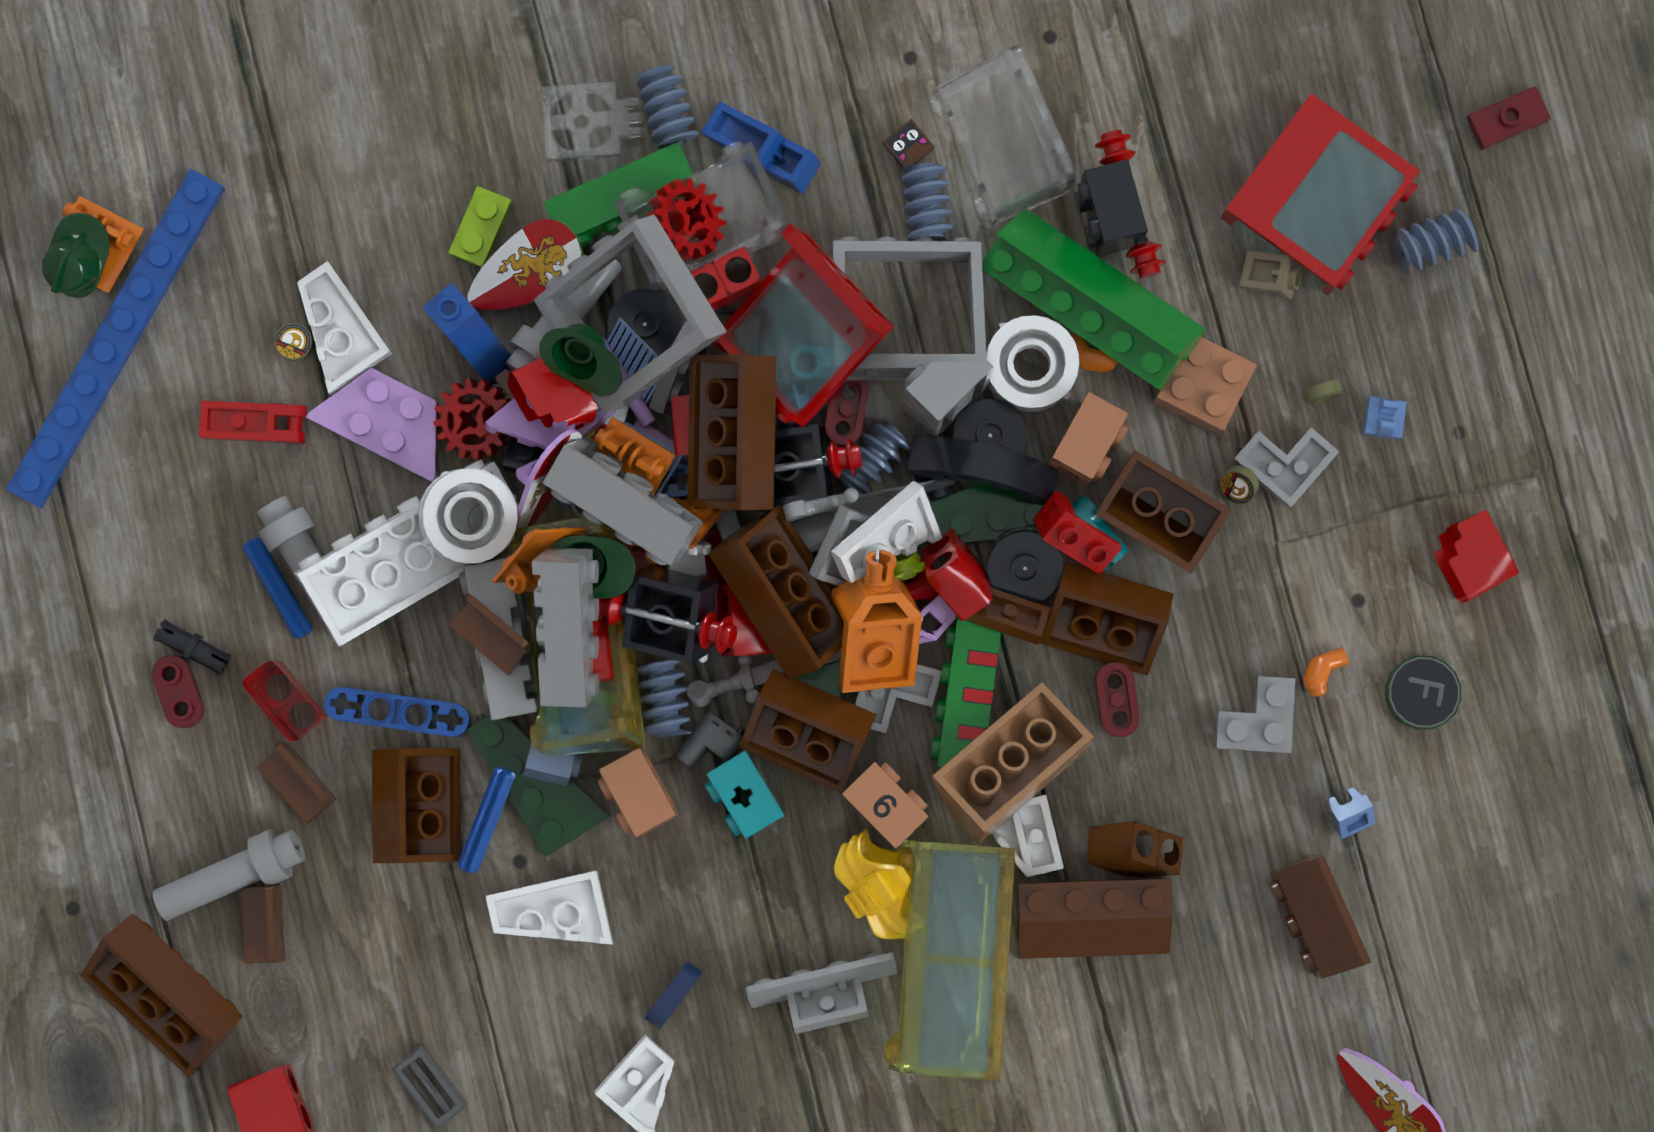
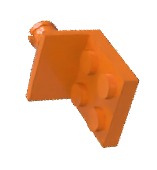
[831,550,922,693]

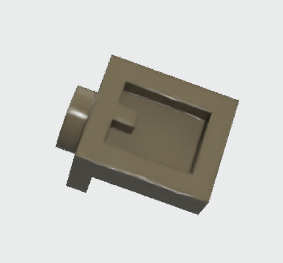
[1239,250,1302,300]

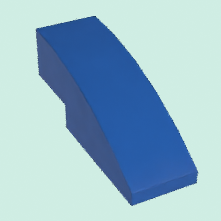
[701,102,821,194]

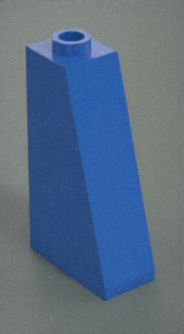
[422,282,511,386]

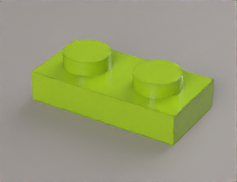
[448,186,513,268]

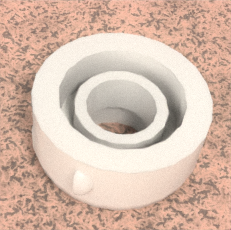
[986,315,1079,413]
[418,468,518,564]

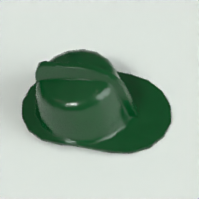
[42,213,110,298]
[539,324,622,396]
[552,535,636,599]

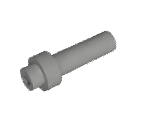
[505,251,622,371]
[257,496,334,640]
[153,829,305,921]

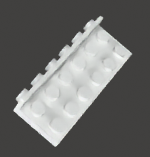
[294,459,533,647]

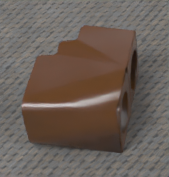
[1087,821,1183,878]

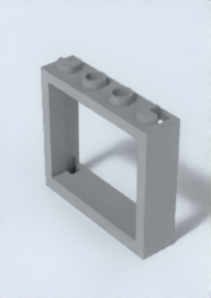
[533,215,727,415]
[829,236,987,380]

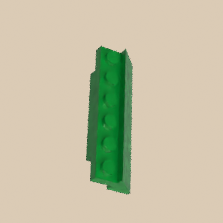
[982,208,1207,390]

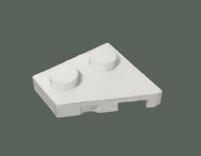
[991,795,1064,877]
[594,1034,674,1132]

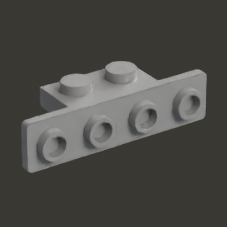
[745,952,898,1034]

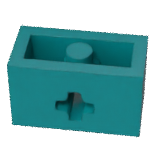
[705,751,785,839]

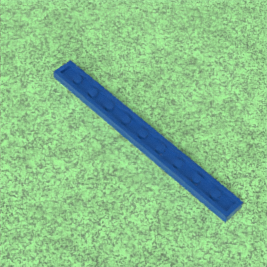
[6,168,225,508]

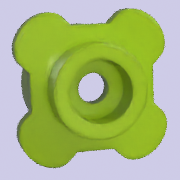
[894,552,925,580]

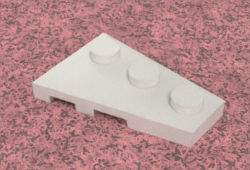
[297,261,392,395]
[831,481,943,583]
[486,870,614,945]

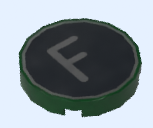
[1385,656,1461,730]

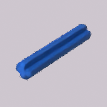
[243,537,312,639]
[458,766,515,873]

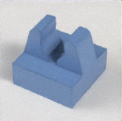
[1362,396,1407,440]
[1329,788,1375,839]

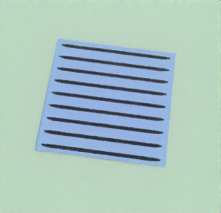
[607,317,658,404]

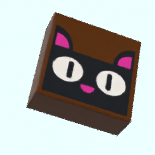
[883,119,935,168]

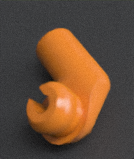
[1072,334,1119,373]
[1303,647,1349,697]

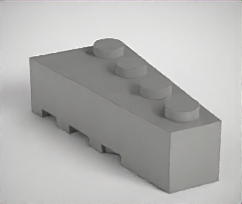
[543,437,703,566]
[532,548,599,708]
[459,553,540,720]

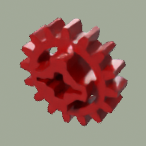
[646,178,726,261]
[433,379,511,460]

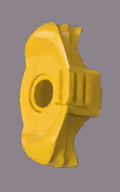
[834,828,928,939]

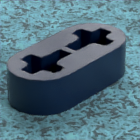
[644,961,703,1030]

